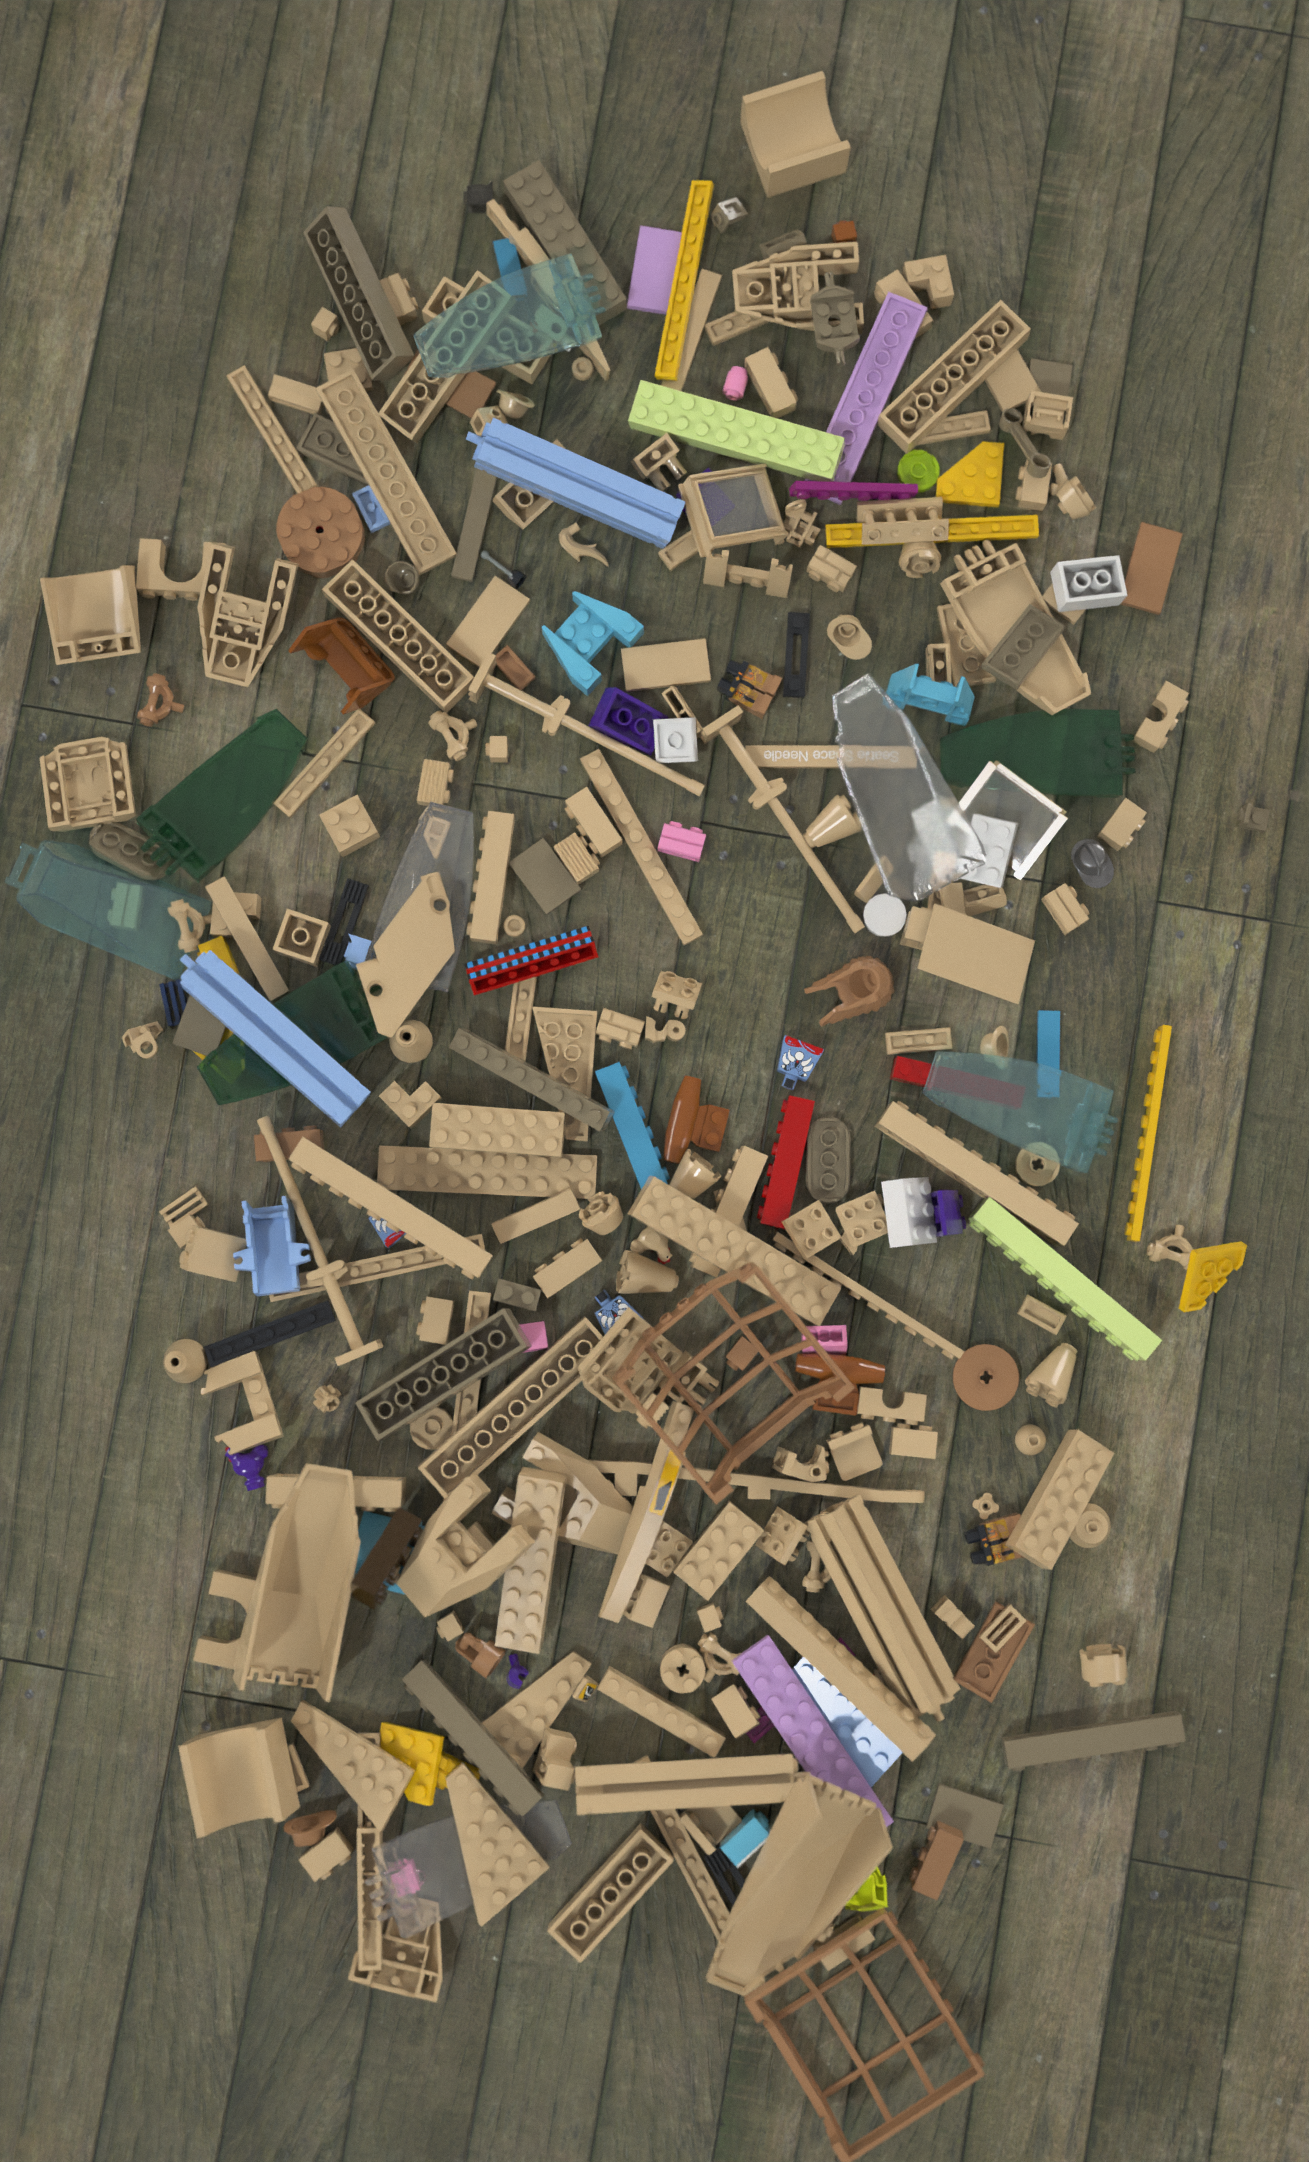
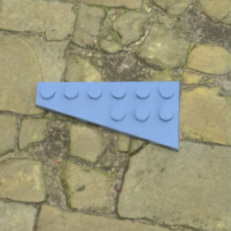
[792,1657,902,1787]

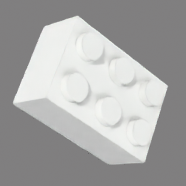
[1050,555,1127,612]
[958,813,1019,888]
[882,1177,937,1248]

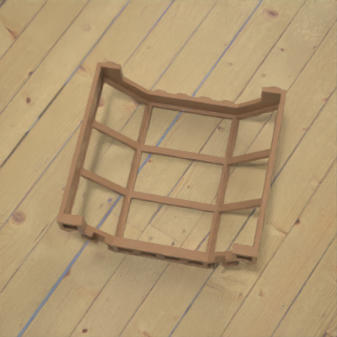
[612,1262,855,1504]
[744,1907,985,2162]

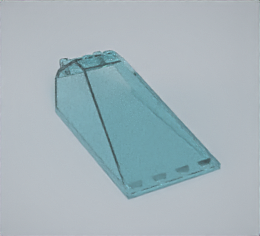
[4,840,213,980]

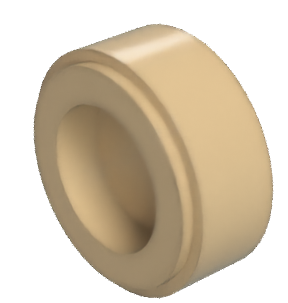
[572,357,593,380]
[503,915,525,938]

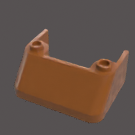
[288,617,395,715]

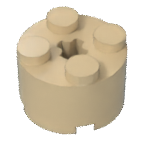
[660,1644,705,1693]
[1080,1644,1128,1687]

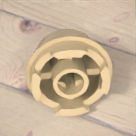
[1056,476,1096,520]
[899,541,941,578]
[579,1191,623,1235]
[1070,1503,1111,1548]

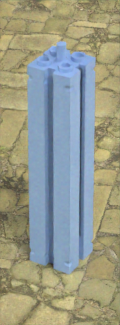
[466,418,685,549]
[180,950,371,1128]

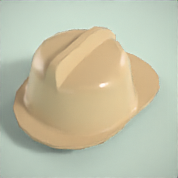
[827,614,872,659]

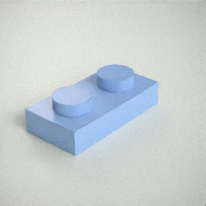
[352,486,390,533]

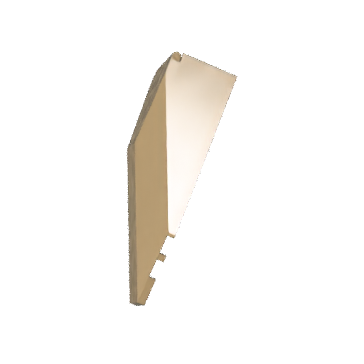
[233,1463,360,1702]
[706,1774,893,1996]

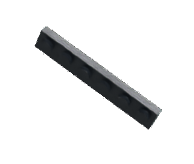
[204,1300,337,1368]

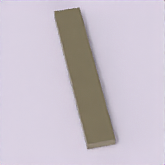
[451,469,498,582]

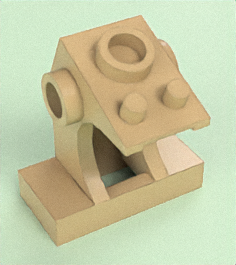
[771,1444,829,1482]

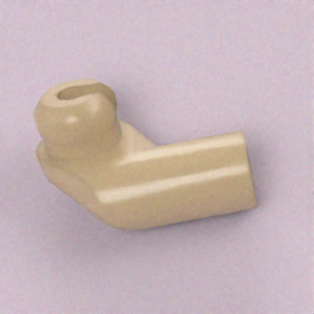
[1048,464,1068,496]

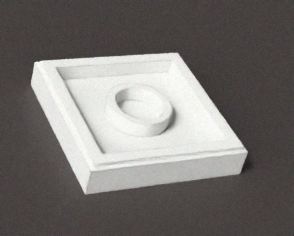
[653,717,698,763]

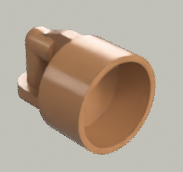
[455,1632,506,1679]

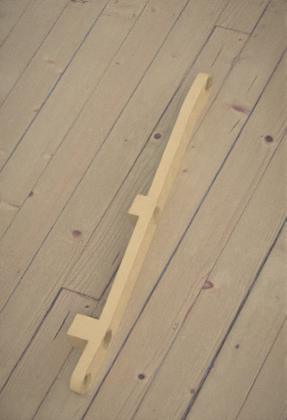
[588,1460,925,1503]

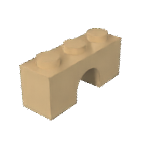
[1131,681,1189,753]
[857,1386,927,1425]

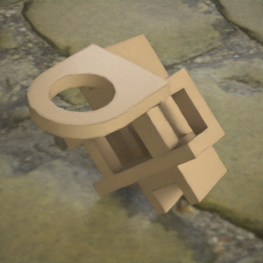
[783,499,821,548]
[122,1021,163,1059]

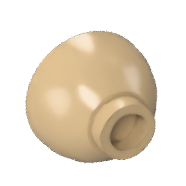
[1015,1424,1046,1455]

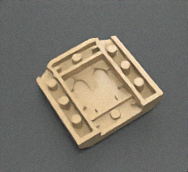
[40,737,136,832]
[578,1307,683,1413]

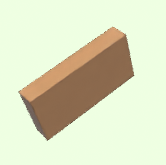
[495,645,536,691]

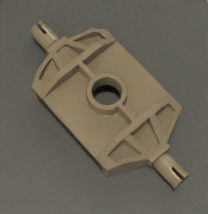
[810,272,860,366]

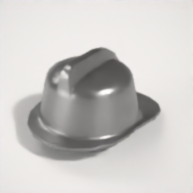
[1071,839,1114,888]

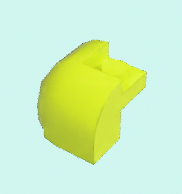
[845,1866,888,1911]

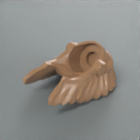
[804,956,894,1027]

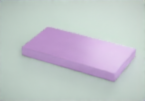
[627,226,682,315]

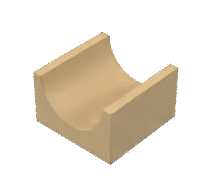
[741,71,851,198]
[179,1717,300,1838]

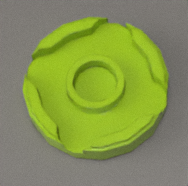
[897,450,940,493]

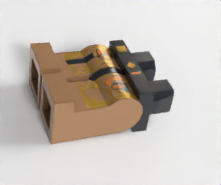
[717,660,782,719]
[964,1512,1025,1566]

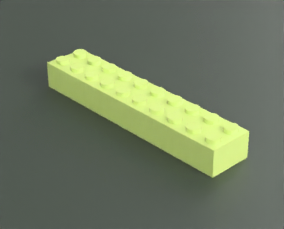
[628,380,845,482]
[967,1197,1162,1361]

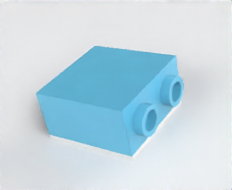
[720,1809,770,1868]

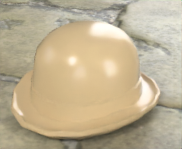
[496,390,535,419]
[980,1026,1009,1069]

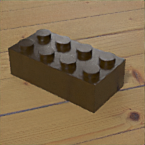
[351,1507,424,1610]

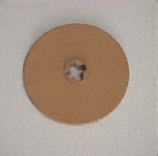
[952,1344,1019,1411]

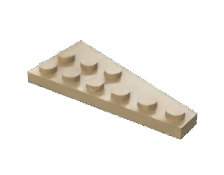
[532,1007,597,1142]
[482,1651,592,1769]
[291,1700,415,1832]

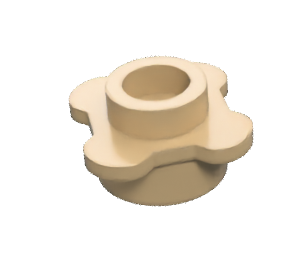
[972,1493,999,1519]

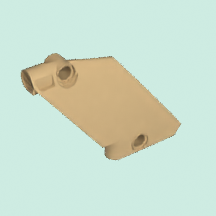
[356,872,455,1038]

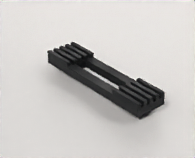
[783,612,810,699]
[319,878,369,967]
[704,1845,745,1906]

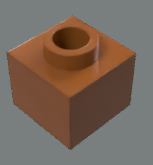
[831,220,857,243]

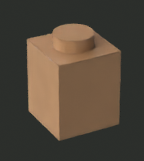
[725,1336,758,1371]

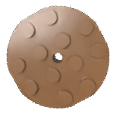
[276,487,365,578]

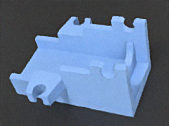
[233,1196,311,1296]

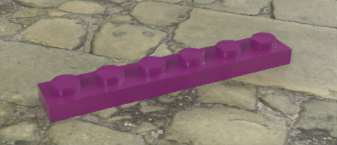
[789,481,918,501]

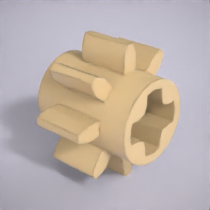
[313,1384,341,1413]

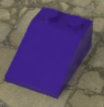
[588,687,668,756]
[931,1190,966,1237]

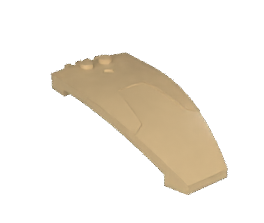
[940,540,1091,715]

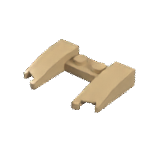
[703,550,793,598]
[201,1351,284,1455]

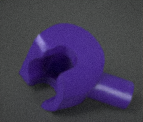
[506,1654,529,1689]

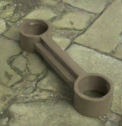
[999,408,1051,478]

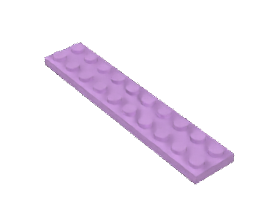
[805,292,928,505]
[732,1635,894,1827]

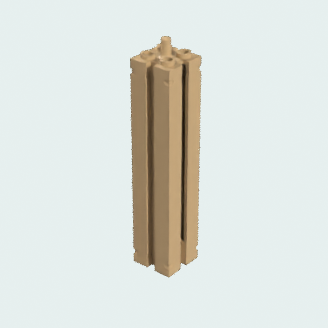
[804,1494,960,1722]
[575,1754,810,1815]

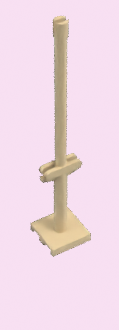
[468,652,705,797]
[700,705,865,934]
[257,1116,384,1366]

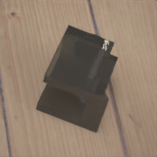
[463,180,494,213]

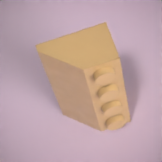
[492,439,565,529]

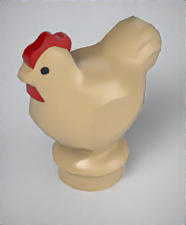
[630,1226,672,1265]

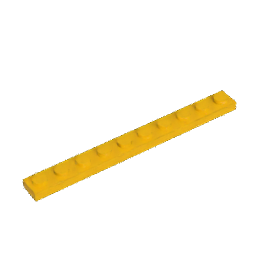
[655,180,714,381]
[825,515,1039,548]
[1124,1025,1172,1242]

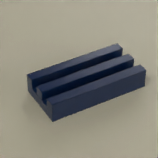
[159,979,187,1027]

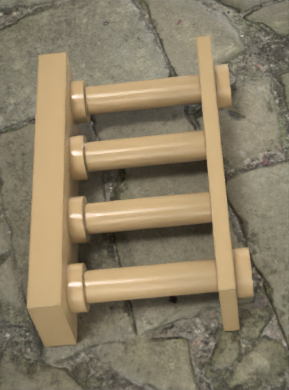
[856,497,949,545]

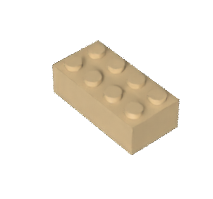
[673,1500,764,1601]

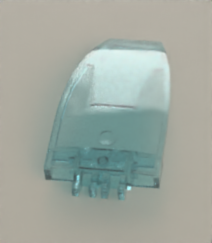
[413,253,606,378]
[923,1052,1118,1173]

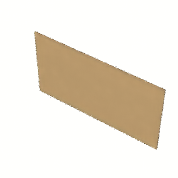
[917,903,1035,1004]

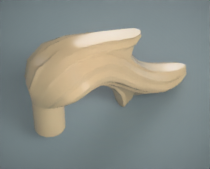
[559,522,608,567]

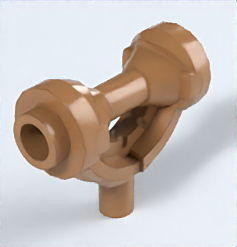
[137,673,185,727]

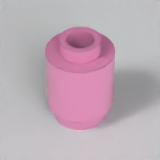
[723,366,748,401]

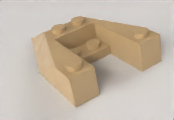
[732,242,864,334]
[197,542,299,687]
[492,1432,633,1555]
[396,1474,535,1617]

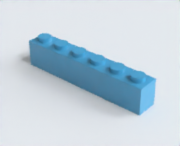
[595,1062,670,1189]

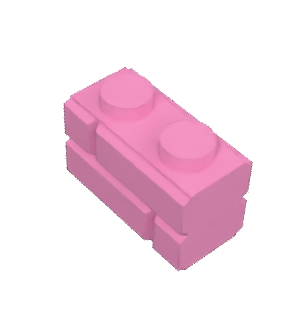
[658,821,706,862]

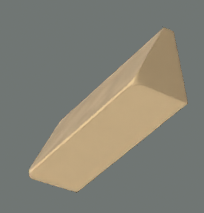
[855,857,891,903]
[963,884,1007,916]

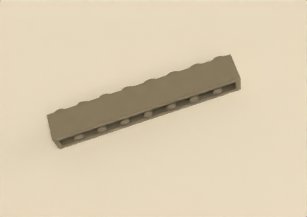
[449,1028,615,1131]
[402,1659,545,1817]
[1001,1711,1186,1771]

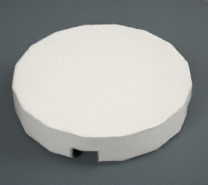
[863,893,907,937]

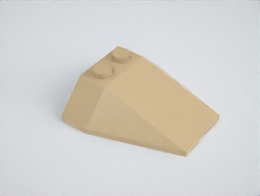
[348,1892,442,2002]

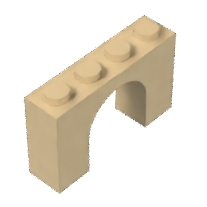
[136,538,226,601]
[193,1569,257,1669]

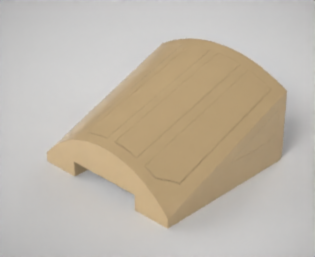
[40,565,141,665]

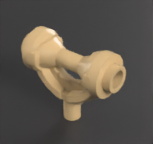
[428,711,477,761]
[167,899,212,953]
[1146,1225,1193,1271]
[802,1539,831,1592]
[697,1632,741,1683]

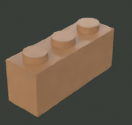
[254,1126,324,1163]
[909,1820,964,1900]

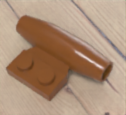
[663,1076,730,1164]
[795,1353,885,1415]

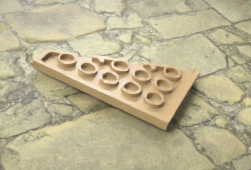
[446,1762,550,1927]

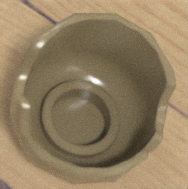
[385,561,420,595]

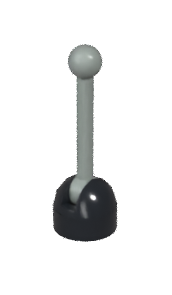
[481,550,526,589]

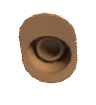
[283,1810,337,1847]

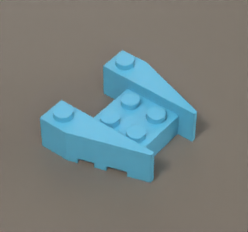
[542,591,644,696]
[883,664,975,726]

